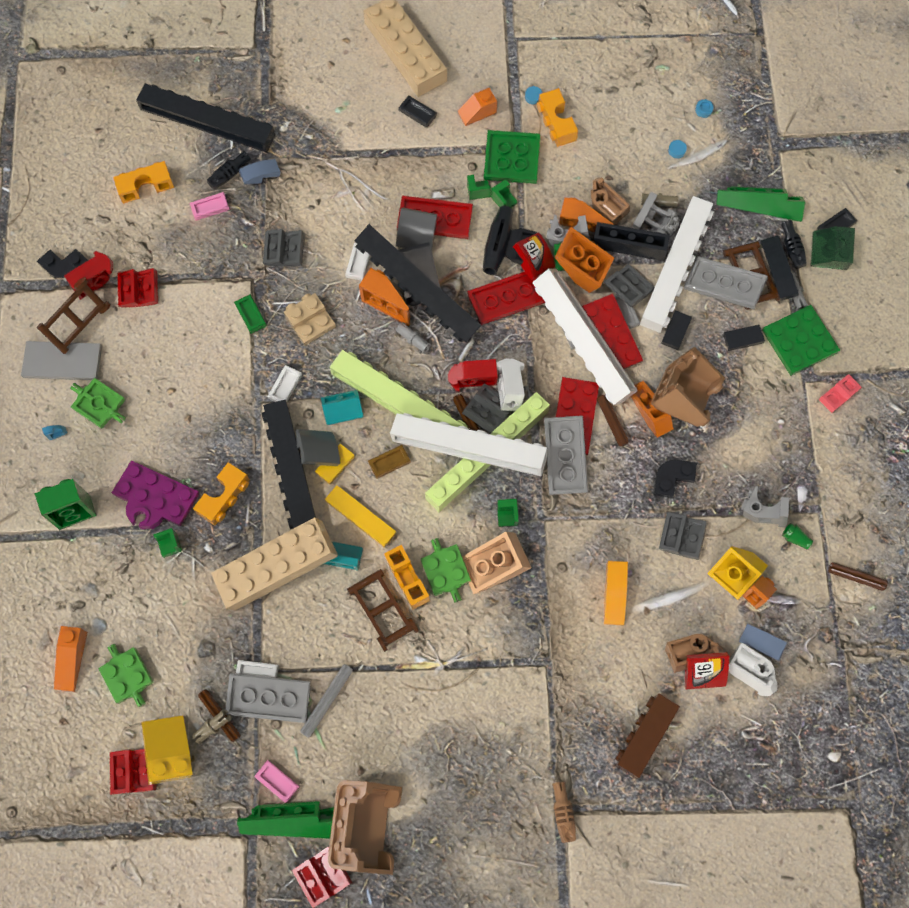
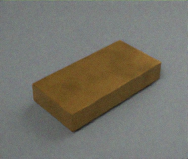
[368,445,411,479]

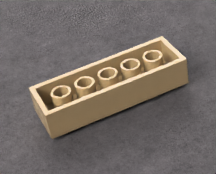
[363,0,447,97]
[211,517,338,611]

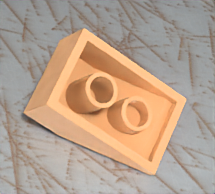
[462,532,532,594]

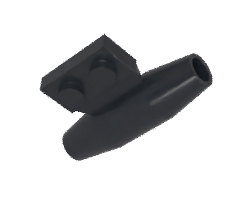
[483,206,537,275]

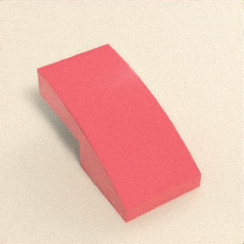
[819,374,862,413]

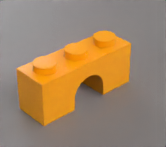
[537,88,578,147]
[113,161,174,204]
[193,462,250,526]
[384,544,430,610]

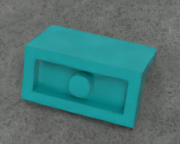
[321,390,363,425]
[324,542,363,571]

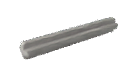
[301,664,353,738]

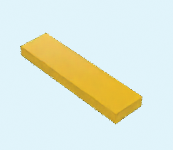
[324,485,397,548]

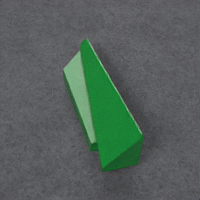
[716,186,805,222]
[237,801,334,839]

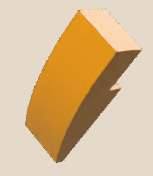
[604,561,628,625]

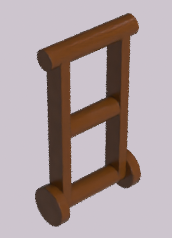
[723,241,780,310]
[36,277,111,354]
[347,569,419,652]

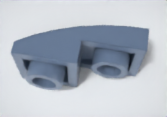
[239,159,281,184]
[739,624,787,661]

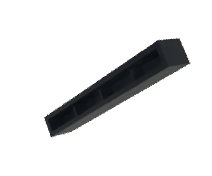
[136,83,275,153]
[354,224,481,342]
[261,399,316,530]

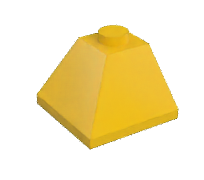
[707,546,768,600]

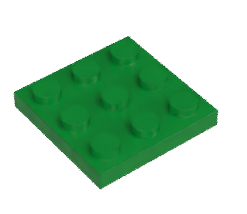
[484,130,540,184]
[762,305,840,376]

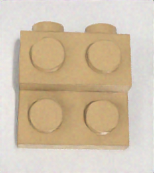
[284,293,336,346]

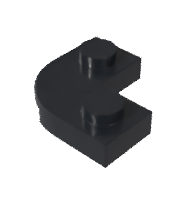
[37,249,88,279]
[653,460,697,498]

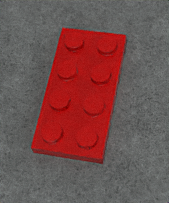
[397,195,473,239]
[467,271,546,325]
[582,293,643,369]
[556,377,599,456]

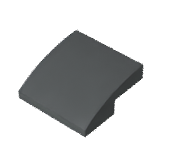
[396,208,437,252]
[263,229,304,267]
[604,264,655,307]
[462,383,510,433]
[296,429,340,466]
[659,512,707,560]

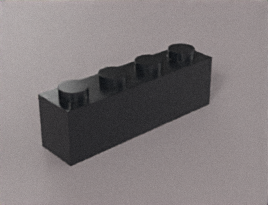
[593,222,670,261]

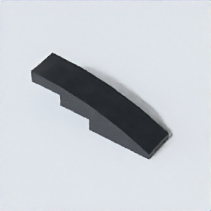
[760,235,799,301]

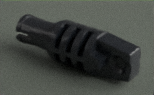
[207,151,251,190]
[781,220,807,269]

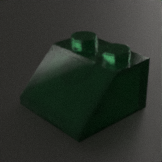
[810,226,855,270]

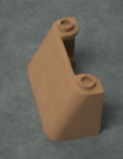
[651,347,725,427]
[328,780,402,875]

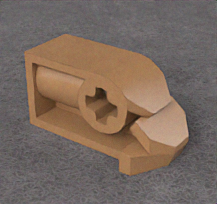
[591,177,630,225]
[665,634,724,673]

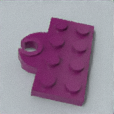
[111,460,199,530]

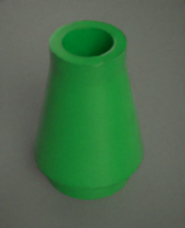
[782,523,813,550]

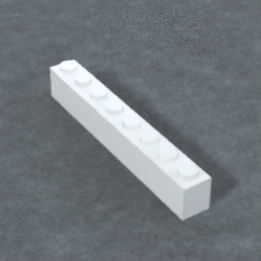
[640,196,714,333]
[532,269,638,405]
[390,413,548,477]

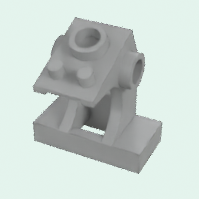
[632,192,680,236]
[547,214,590,247]
[741,486,789,527]

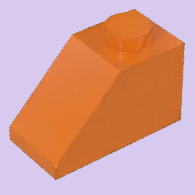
[458,88,497,126]
[742,575,777,609]

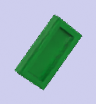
[234,294,267,334]

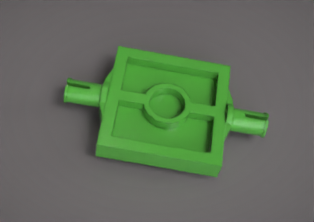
[70,378,126,429]
[421,538,471,603]
[98,644,154,708]

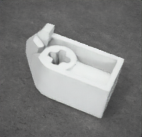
[496,359,525,411]
[729,643,777,696]

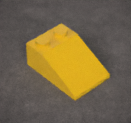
[141,715,193,785]

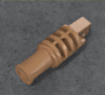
[552,782,576,843]

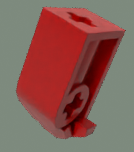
[64,251,113,300]
[448,359,498,392]

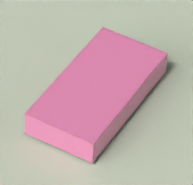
[190,192,230,221]
[254,760,300,803]

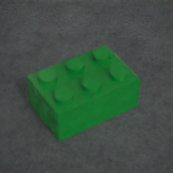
[34,479,97,530]

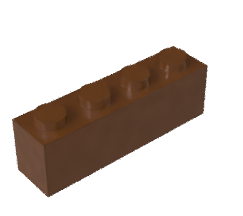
[615,693,680,779]

